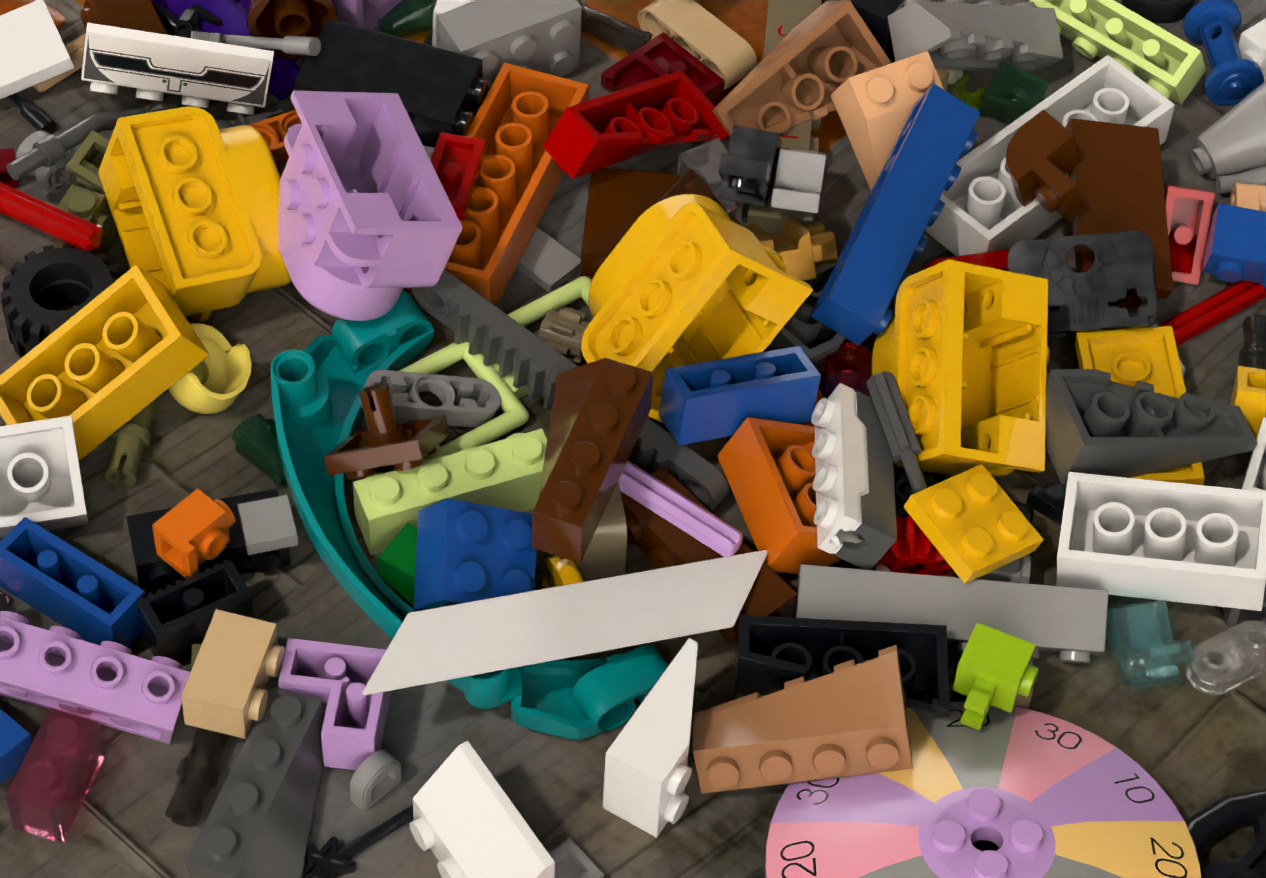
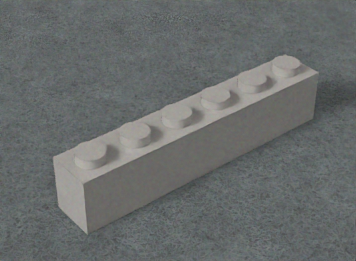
[795,564,1108,664]

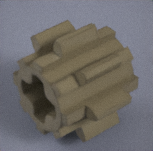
[537,307,590,365]

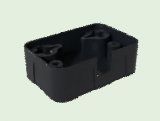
[1008,230,1158,338]

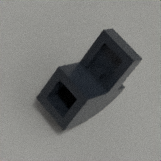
[718,125,782,207]

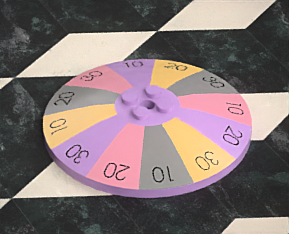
[765,701,1201,878]

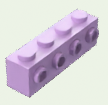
[0,611,190,744]

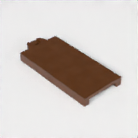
[1066,118,1173,313]

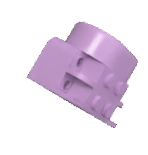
[278,91,463,321]

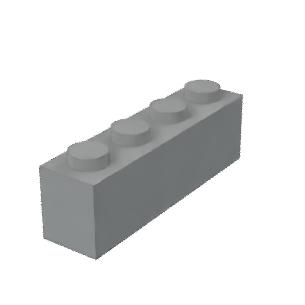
[887,0,1064,73]

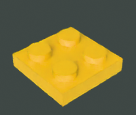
[903,464,1044,584]

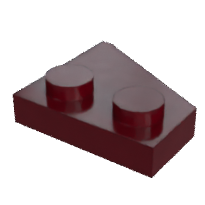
[601,32,725,102]

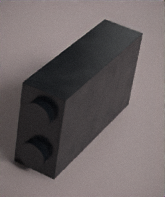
[294,19,488,148]

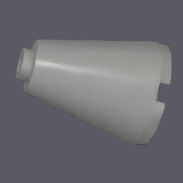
[1190,81,1266,179]

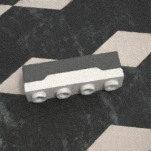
[811,383,897,570]

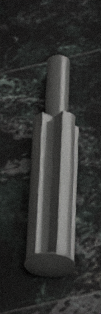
[866,371,928,494]

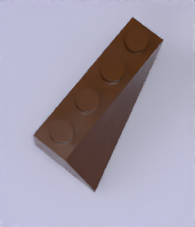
[532,358,653,563]

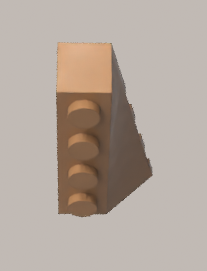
[693,645,913,794]

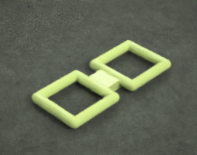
[397,276,592,460]

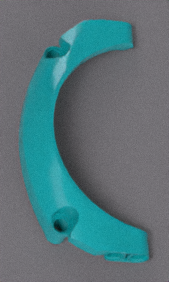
[270,290,669,740]

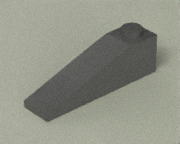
[1045,369,1257,484]

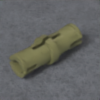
[105,399,158,487]

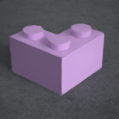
[278,638,392,770]

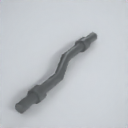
[6,94,182,181]

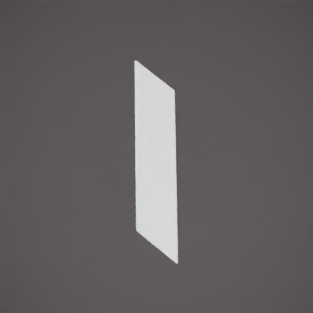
[362,550,768,695]

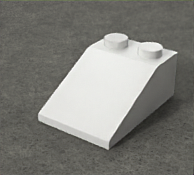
[603,638,698,838]

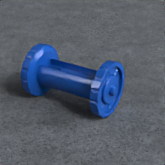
[1183,0,1264,106]

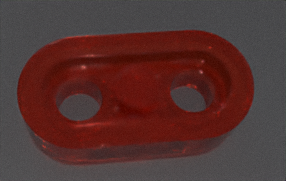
[824,342,872,398]

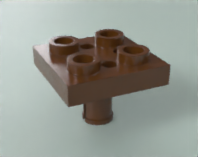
[324,383,450,479]

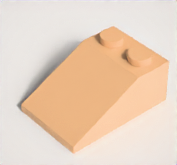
[831,51,959,191]

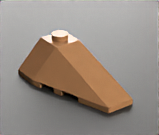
[712,0,891,138]

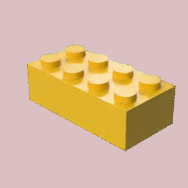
[0,265,210,461]

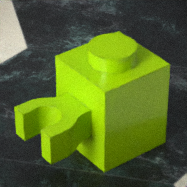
[952,622,1039,731]

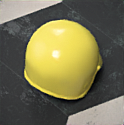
[168,323,252,414]

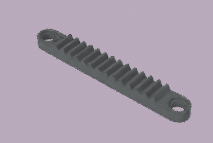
[412,269,730,512]

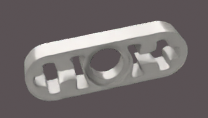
[359,370,501,428]

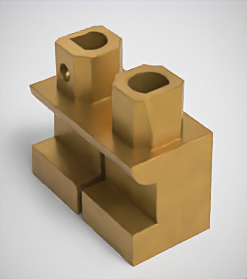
[741,216,838,281]

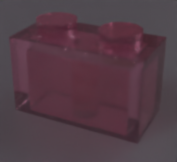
[5,708,106,843]

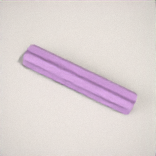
[618,461,743,558]

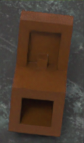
[1006,109,1084,222]

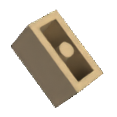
[181,609,285,739]

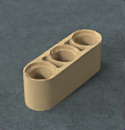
[637,0,758,91]

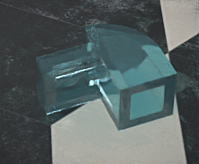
[1106,600,1194,690]

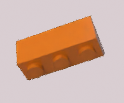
[717,417,843,574]

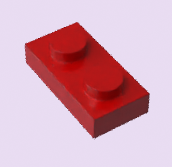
[430,132,486,221]

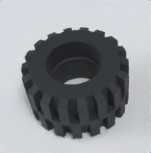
[1,244,120,358]

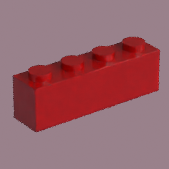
[542,70,730,179]

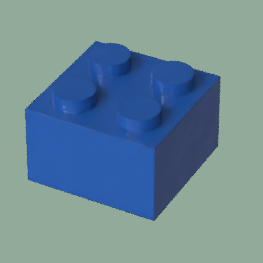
[413,498,536,611]

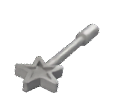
[191,31,321,56]

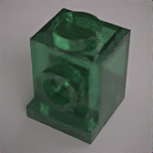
[978,60,1050,125]

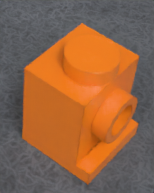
[152,488,236,578]

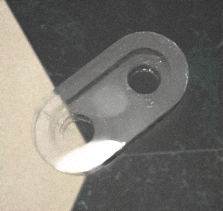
[1186,620,1266,695]

